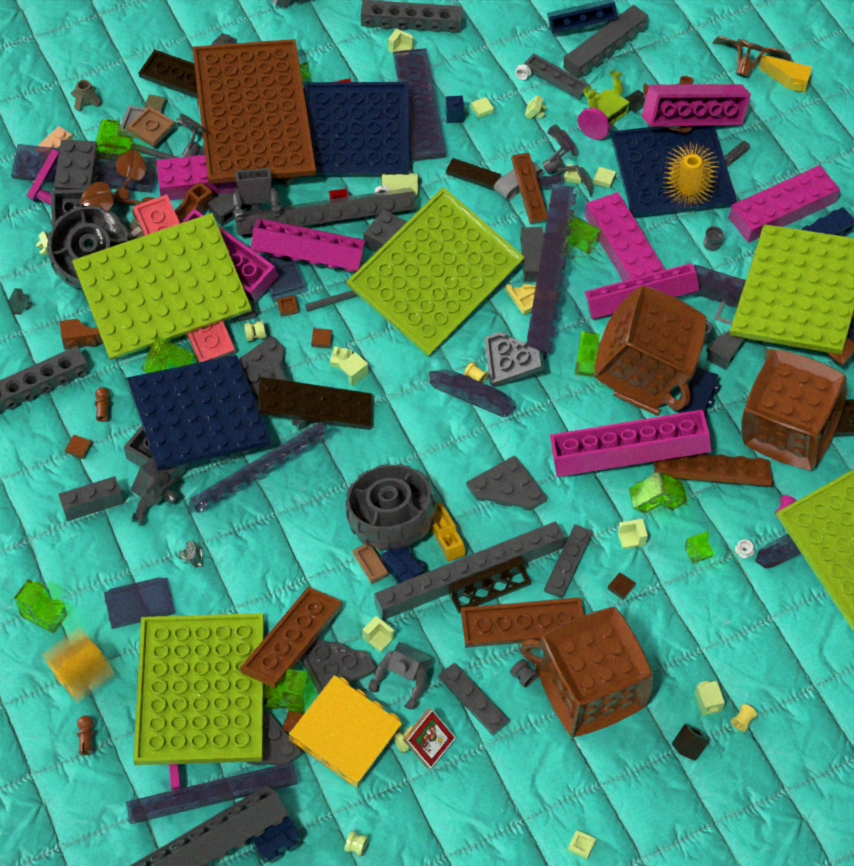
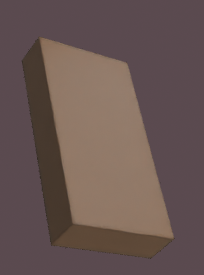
[352,544,389,585]

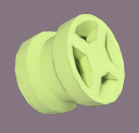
[344,831,368,857]

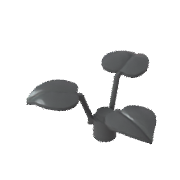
[176,113,206,157]
[542,125,594,197]

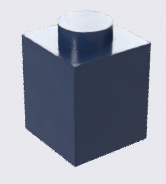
[445,95,464,123]

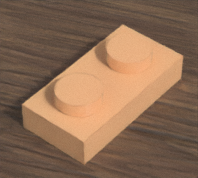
[35,126,73,158]

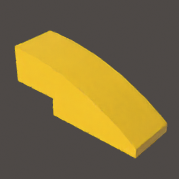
[430,502,466,562]

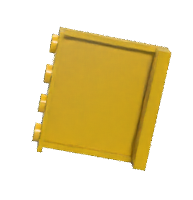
[289,675,402,788]

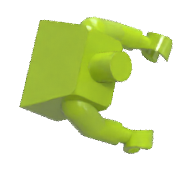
[583,69,630,125]

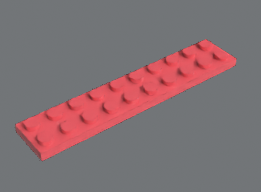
[133,194,235,362]

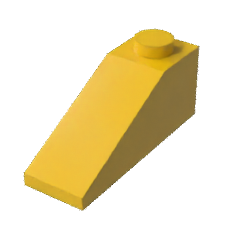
[759,55,812,93]

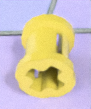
[464,362,489,386]
[731,704,758,732]

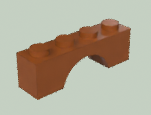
[174,181,213,223]
[59,318,103,350]

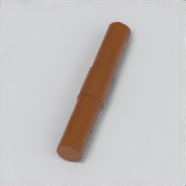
[613,390,661,416]

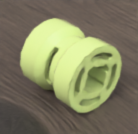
[244,320,266,342]
[393,725,413,754]

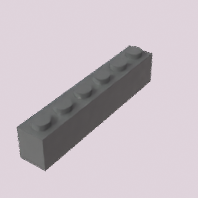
[563,5,648,78]

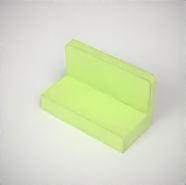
[382,173,418,196]

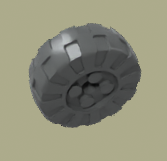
[47,205,131,289]
[345,464,436,550]

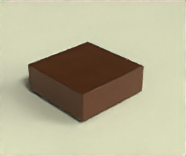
[607,572,636,600]

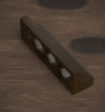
[449,556,531,614]

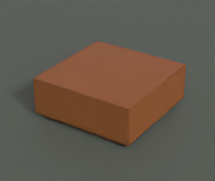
[277,295,299,317]
[311,328,332,348]
[65,435,92,459]

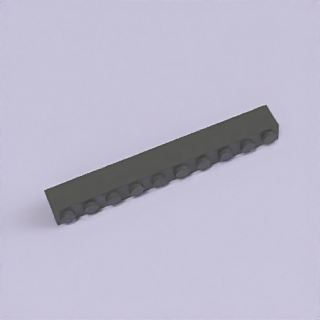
[234,188,416,235]
[374,521,565,621]

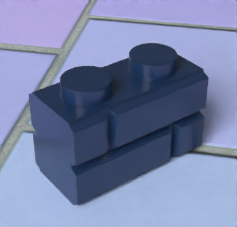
[381,547,425,583]
[250,815,302,864]

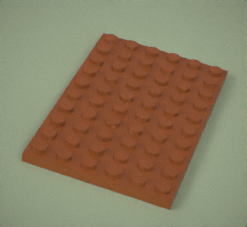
[193,39,316,184]

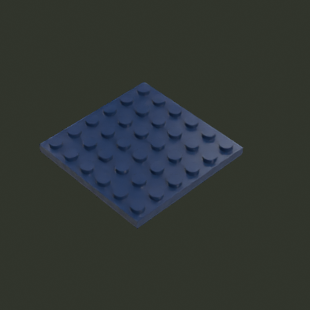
[304,82,409,177]
[610,125,737,218]
[126,355,271,470]

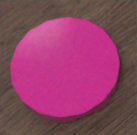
[577,107,611,140]

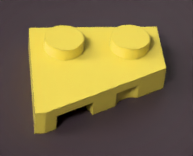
[505,284,555,315]

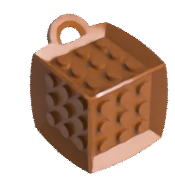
[594,285,707,410]
[741,349,847,471]
[520,607,653,737]

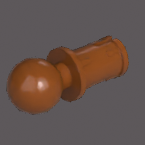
[95,387,110,422]
[77,715,94,755]

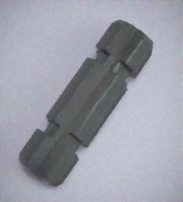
[724,141,750,166]

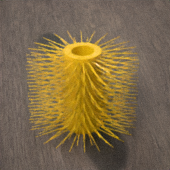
[662,142,716,206]
[41,627,115,703]

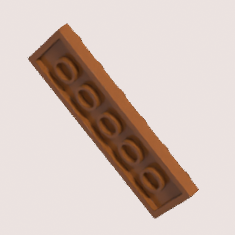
[653,453,772,486]
[240,587,343,689]
[461,597,584,648]

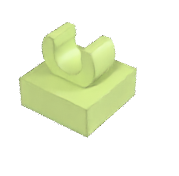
[525,95,547,119]
[36,231,49,256]
[330,347,353,368]

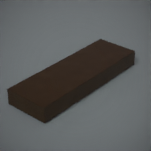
[446,158,501,191]

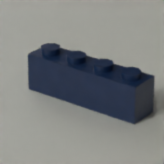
[547,0,618,33]
[801,207,854,237]
[679,367,720,419]

